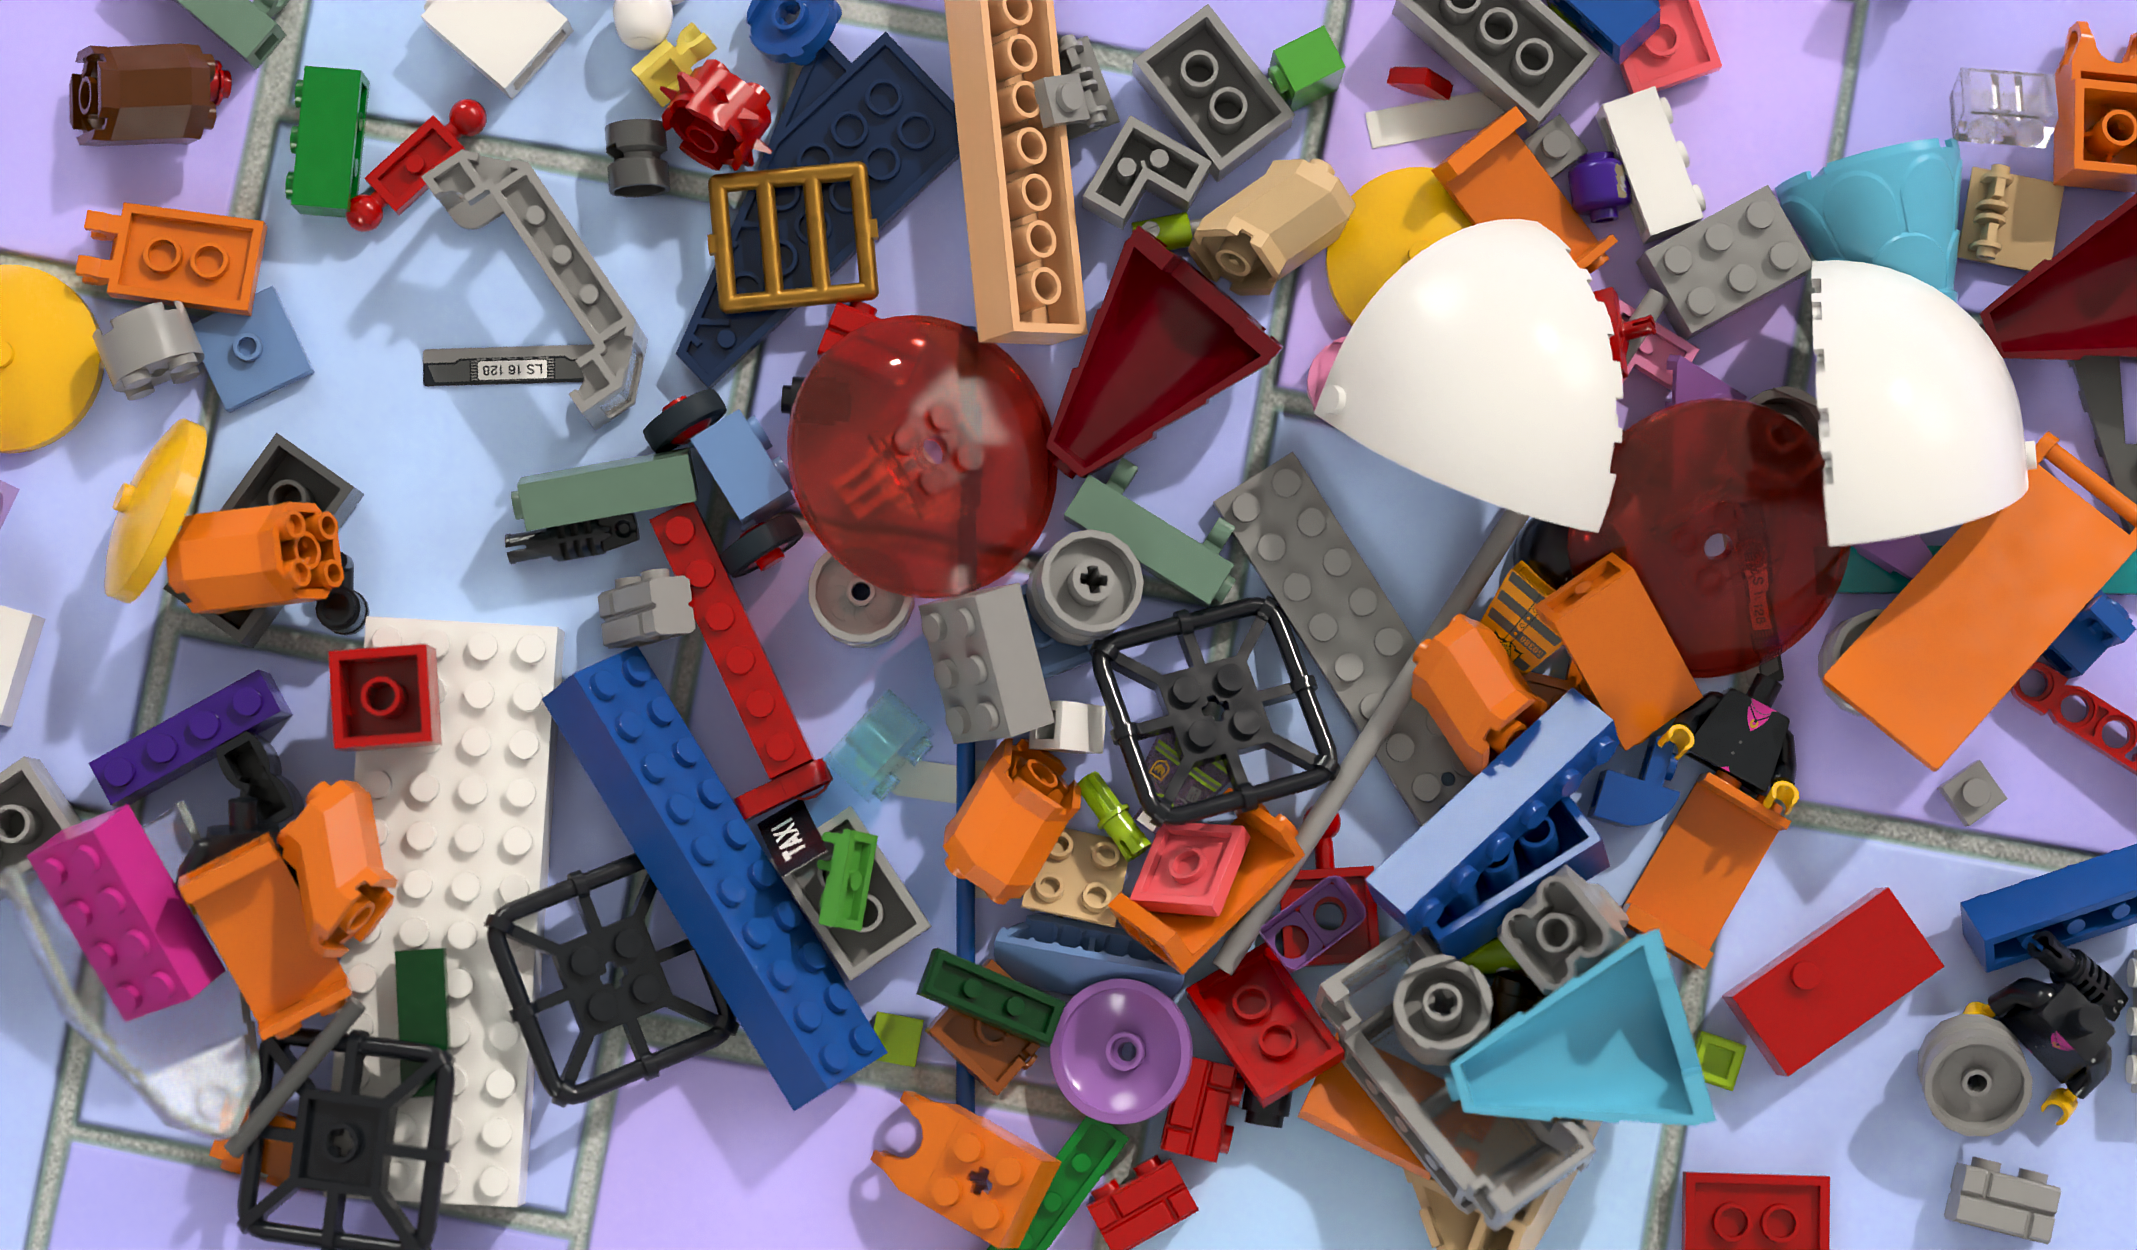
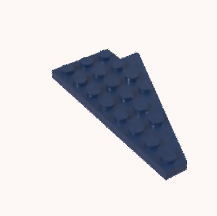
[676,31,960,389]

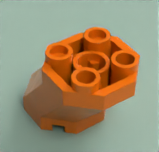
[166,502,344,614]
[1411,613,1548,776]
[943,738,1082,905]
[277,780,398,958]

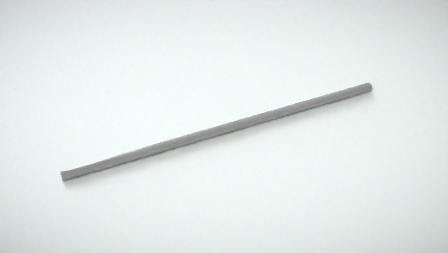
[1212,289,1669,976]

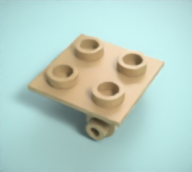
[1957,164,2065,272]
[1021,828,1128,928]

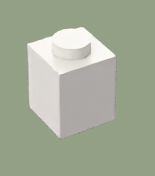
[1029,701,1106,754]

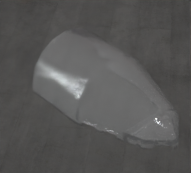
[0,800,261,1141]

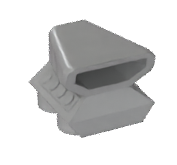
[1497,865,1629,996]

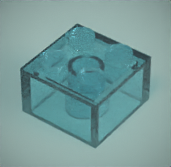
[822,689,934,803]

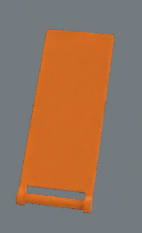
[1822,431,2137,772]

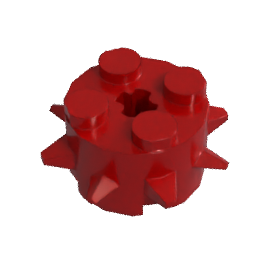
[659,59,773,171]

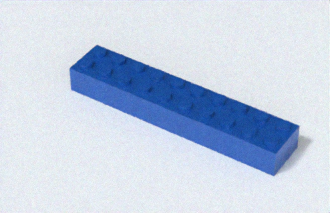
[542,645,888,1111]

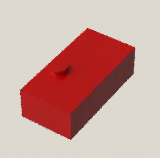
[1722,887,1945,1077]

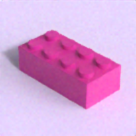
[27,804,226,1022]

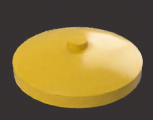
[1325,167,1473,326]
[0,264,104,454]
[104,418,207,604]

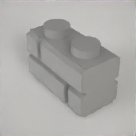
[598,568,696,649]
[1944,1156,2061,1244]

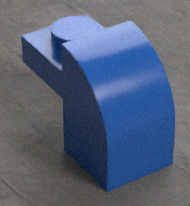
[2042,590,2136,679]
[1587,735,1681,828]

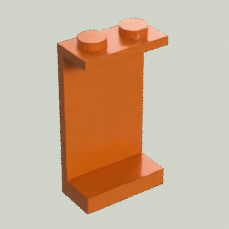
[1431,106,1618,274]
[1534,552,1703,751]
[1622,770,1791,970]
[1107,787,1305,975]
[178,832,352,1041]

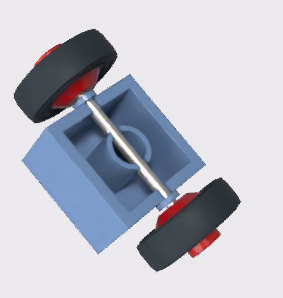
[643,389,804,578]

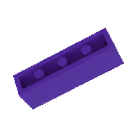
[88,669,293,807]

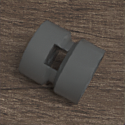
[605,119,670,198]

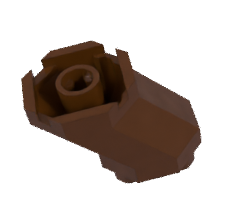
[69,43,216,147]

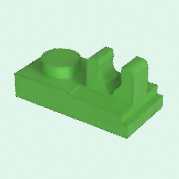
[817,829,878,931]

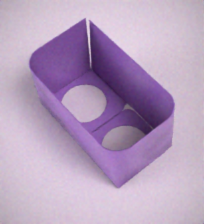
[1259,876,1366,974]

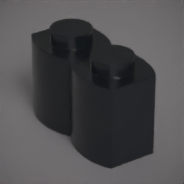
[217,731,305,831]

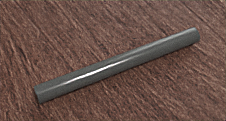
[224,997,366,1158]

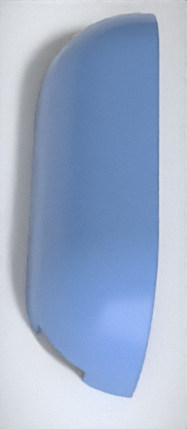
[994,914,1185,999]

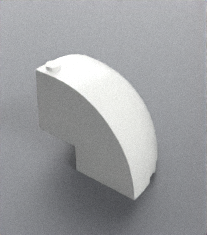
[1314,219,1623,533]
[1811,260,2037,547]

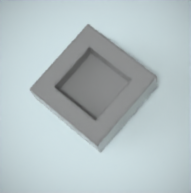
[1032,73,1090,128]
[1523,114,1588,179]
[1937,760,2008,827]

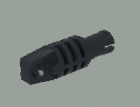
[505,512,640,564]
[2027,930,2129,1022]

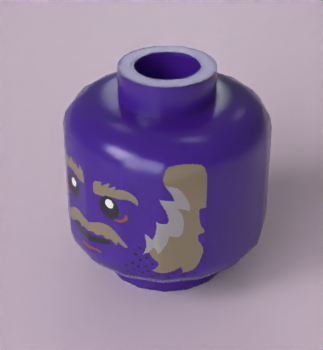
[1568,151,1632,224]

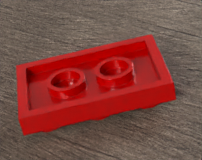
[1185,942,1345,1108]
[1682,1171,1830,1250]

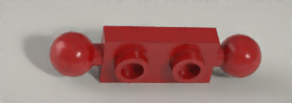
[345,99,487,232]

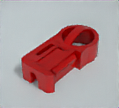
[734,758,833,822]

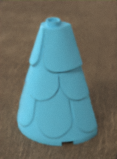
[1775,138,1963,303]
[1444,928,1717,1126]

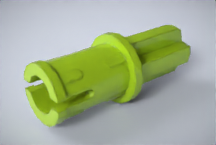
[1077,771,1152,862]

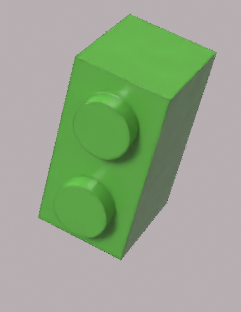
[1267,25,1346,112]

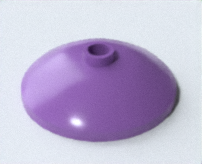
[1050,979,1193,1124]

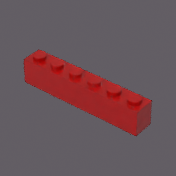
[649,502,815,781]

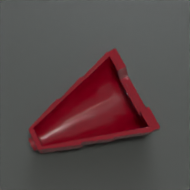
[1978,193,2137,361]
[1046,225,1283,479]

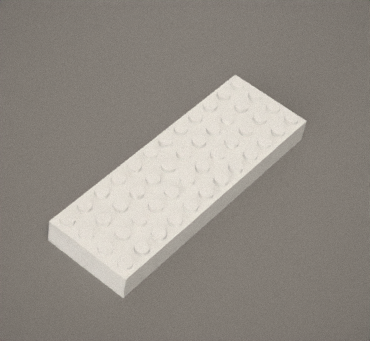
[323,616,565,1207]

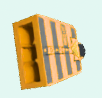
[1480,560,1563,675]

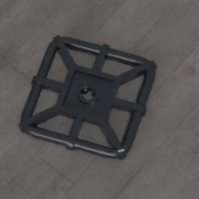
[1089,595,1341,828]
[484,853,740,1108]
[236,1027,456,1250]

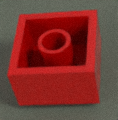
[328,644,442,752]

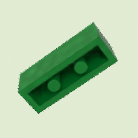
[285,66,370,218]

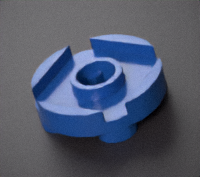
[747,0,842,66]

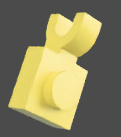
[630,22,717,108]

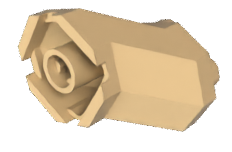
[1188,159,1356,296]

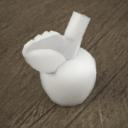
[613,0,684,51]

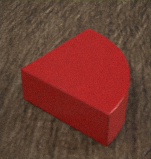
[1386,66,1453,100]

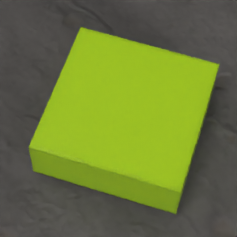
[874,1011,924,1067]
[1694,1030,1747,1091]

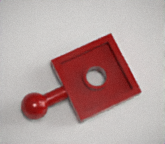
[1279,805,1381,967]

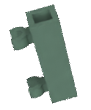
[173,0,290,70]
[511,447,699,531]
[1064,457,1236,608]

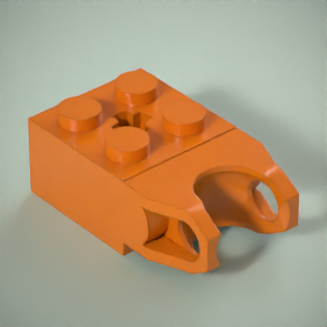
[2053,21,2137,193]
[870,1091,1061,1249]

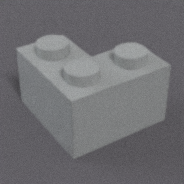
[1082,115,1212,230]

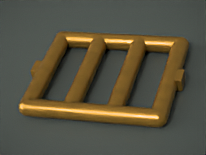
[707,161,879,314]

